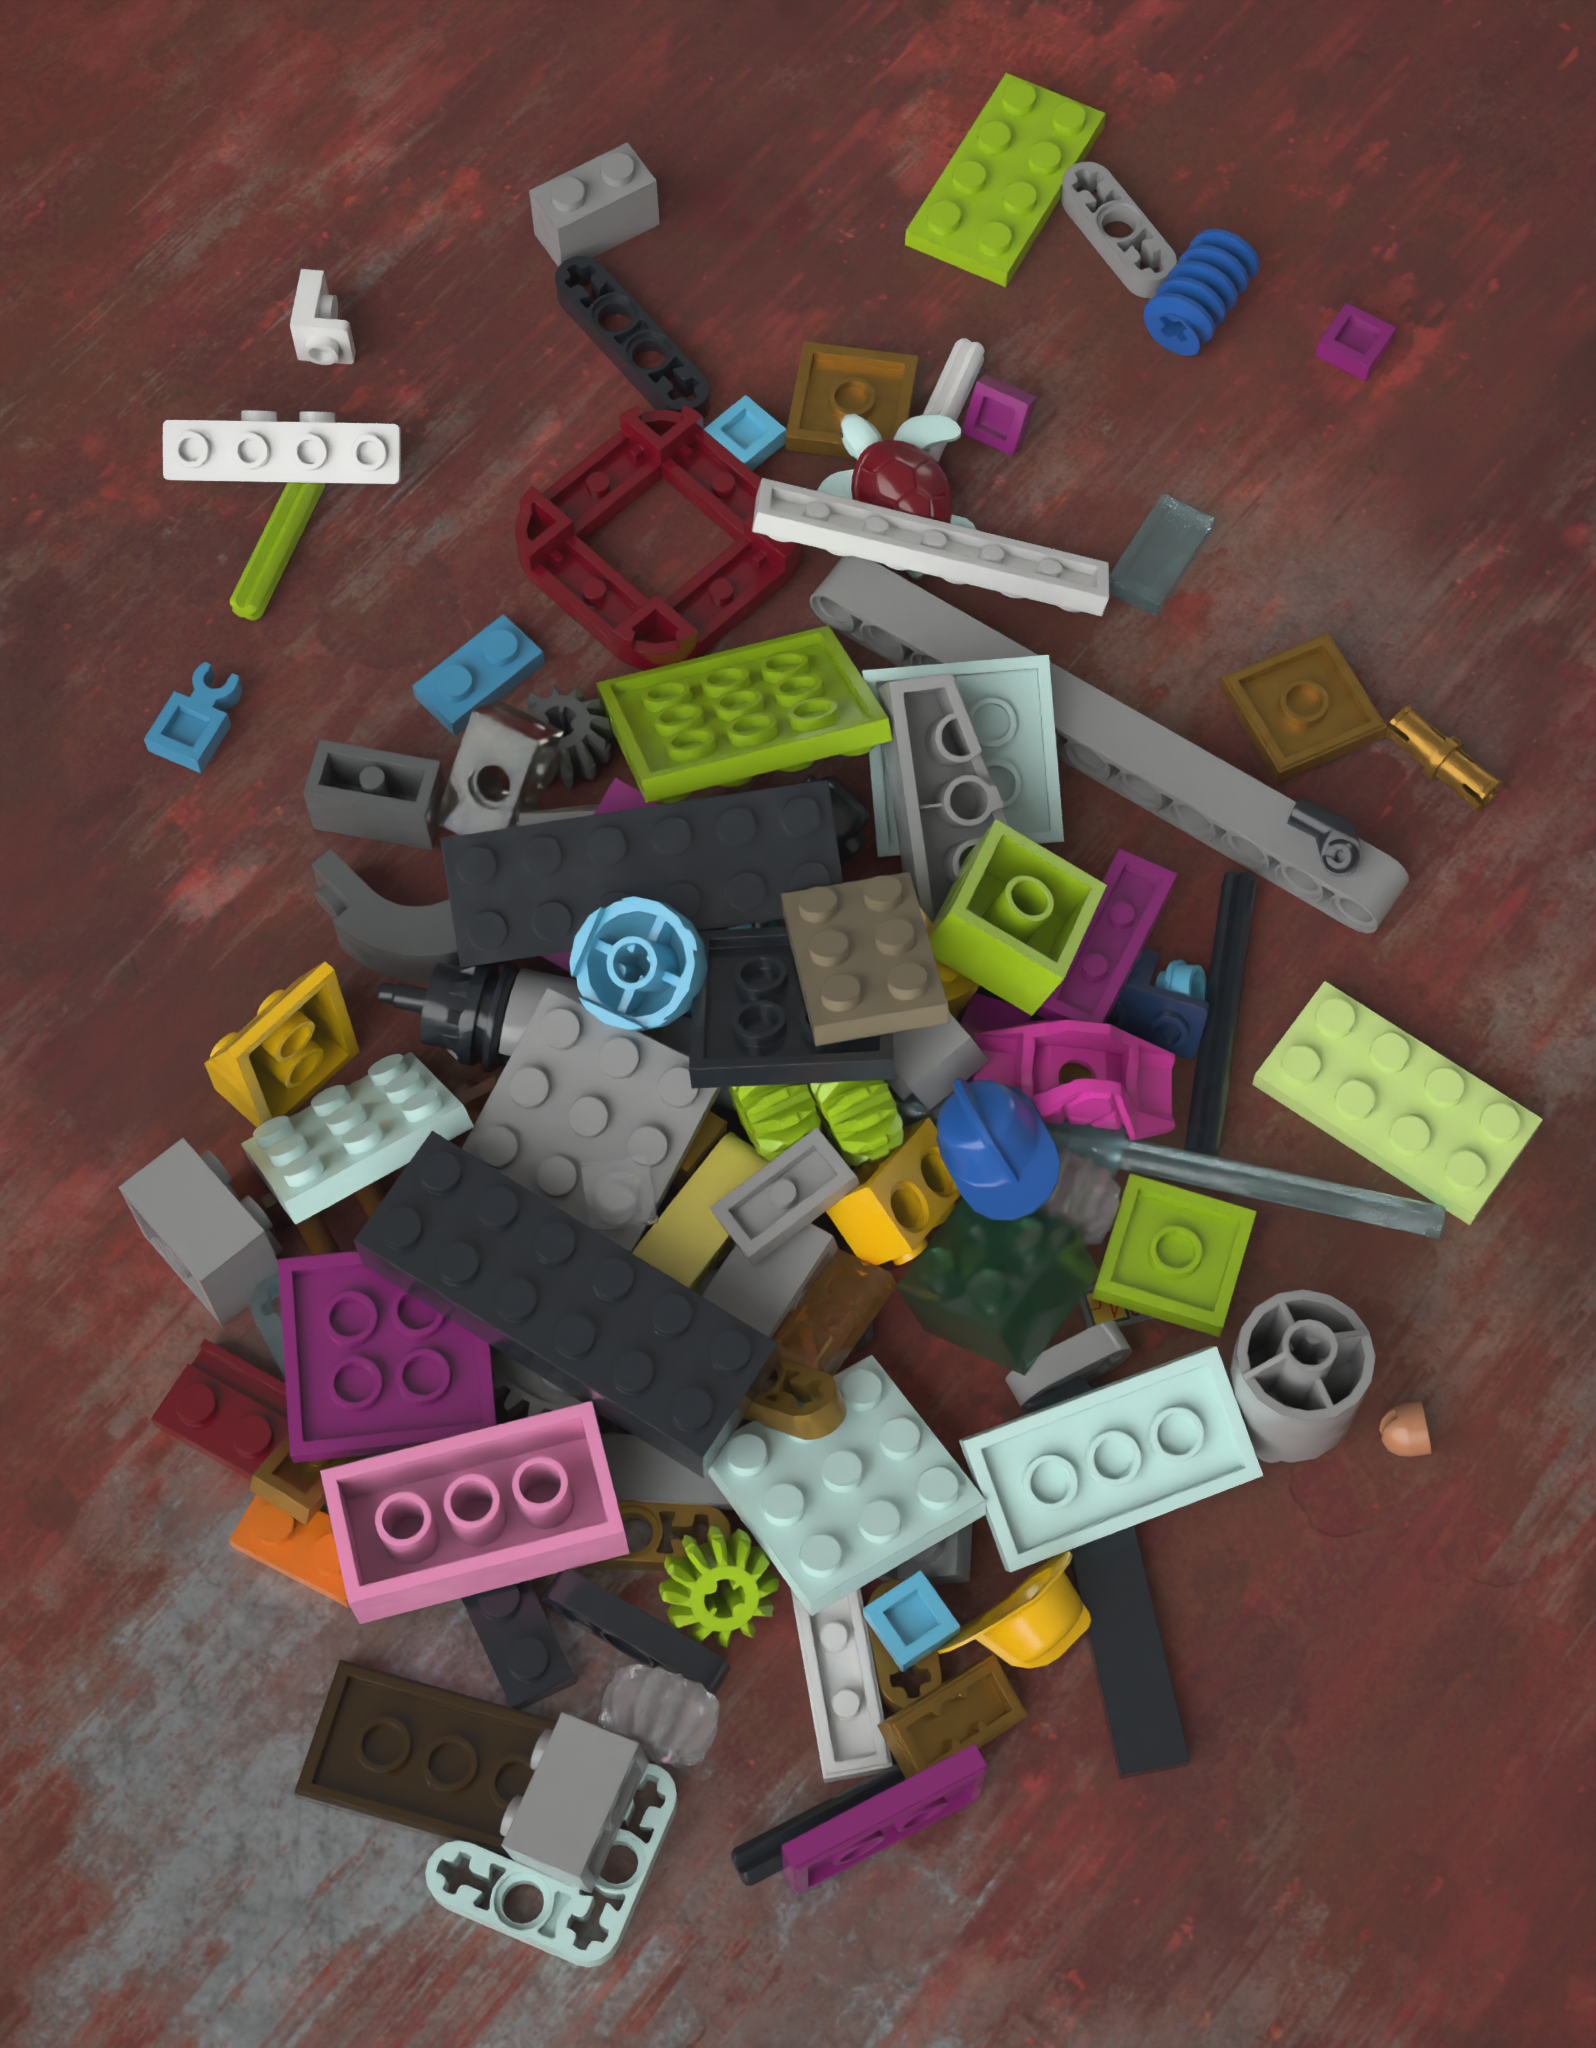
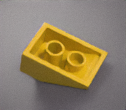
[204,962,360,1128]

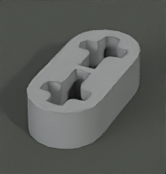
[1005,1320,1132,1407]

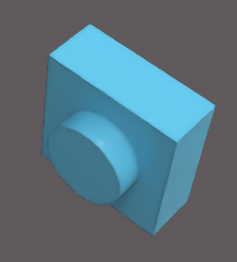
[704,395,787,471]
[863,1570,961,1672]

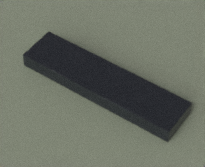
[1068,1525,1190,1779]

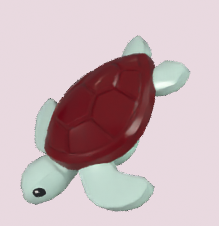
[817,414,976,580]

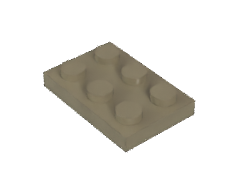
[781,872,949,1046]

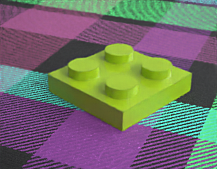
[1092,1173,1257,1338]

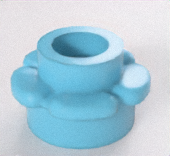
[1155,960,1207,1001]

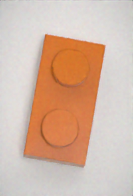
[228,1495,350,1608]

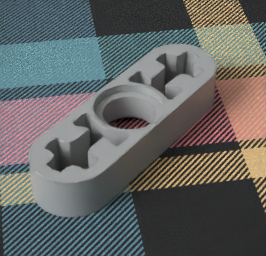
[1061,162,1177,298]

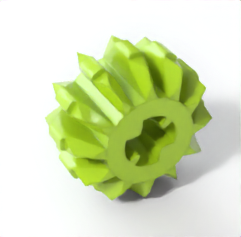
[807,1080,904,1166]
[727,1083,822,1162]
[659,1525,779,1649]

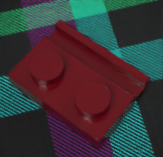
[151,1339,289,1481]

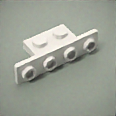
[163,411,401,484]

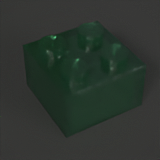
[896,1197,1099,1376]

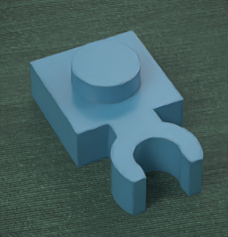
[144,662,242,774]

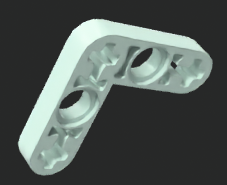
[425,1763,678,1967]

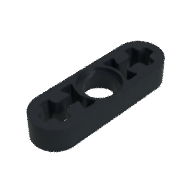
[541,1569,731,1700]

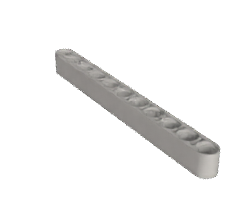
[809,556,1409,933]

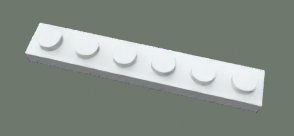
[752,478,1109,616]

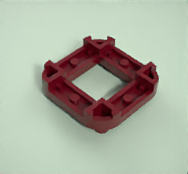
[515,405,804,671]

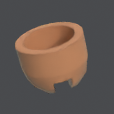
[1379,1400,1431,1457]

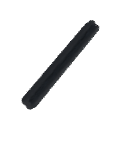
[1184,870,1257,1162]

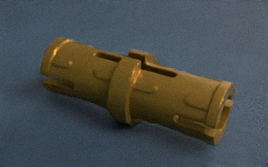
[1385,705,1503,812]

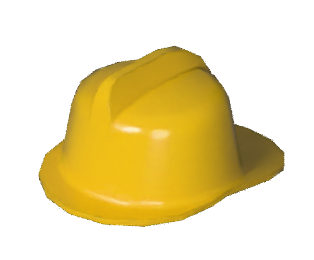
[937,1551,1091,1669]

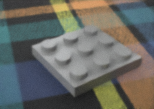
[462,987,722,1253]

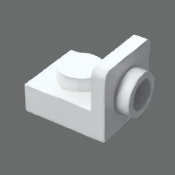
[290,269,356,365]

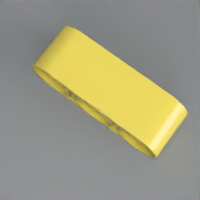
[632,1131,770,1293]

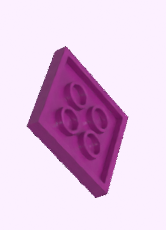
[278,1251,497,1463]

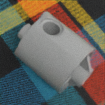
[1226,1289,1376,1463]

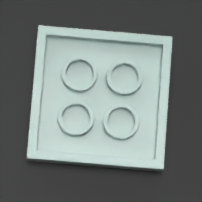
[862,655,1064,857]
[241,1052,474,1225]
[707,1355,986,1616]

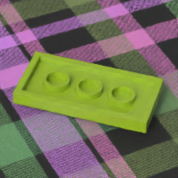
[905,73,1106,287]

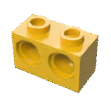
[826,1117,960,1270]

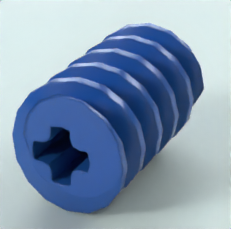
[1143,229,1260,356]

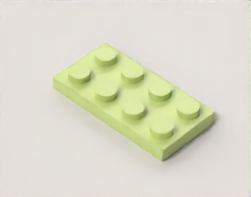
[1252,981,1543,1225]

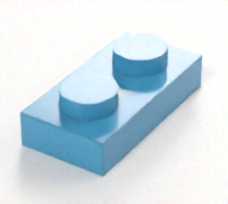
[412,614,545,736]

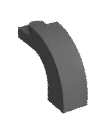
[312,849,504,983]

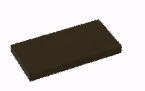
[294,1660,557,1860]

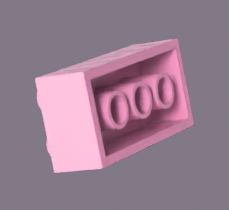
[320,1401,630,1624]

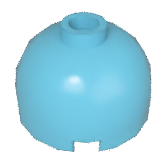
[569,896,708,1031]

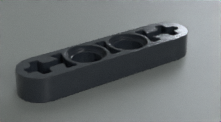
[555,256,710,419]

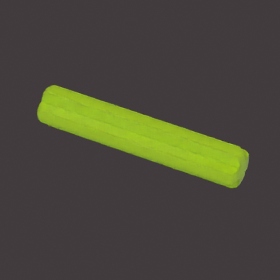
[230,482,325,621]

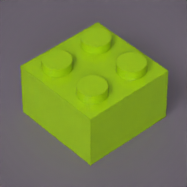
[928,819,1107,1016]

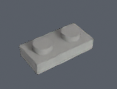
[710,1127,860,1266]

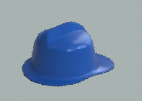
[937,1078,1061,1221]

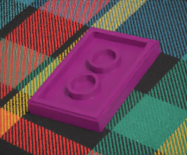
[782,1744,987,1895]

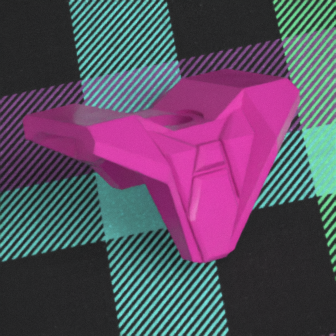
[973,1020,1175,1141]

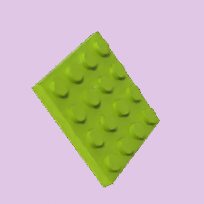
[596,625,892,803]

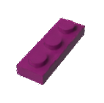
[1037,849,1177,1024]

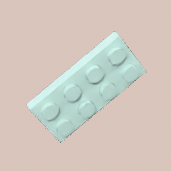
[959,1346,1263,1572]

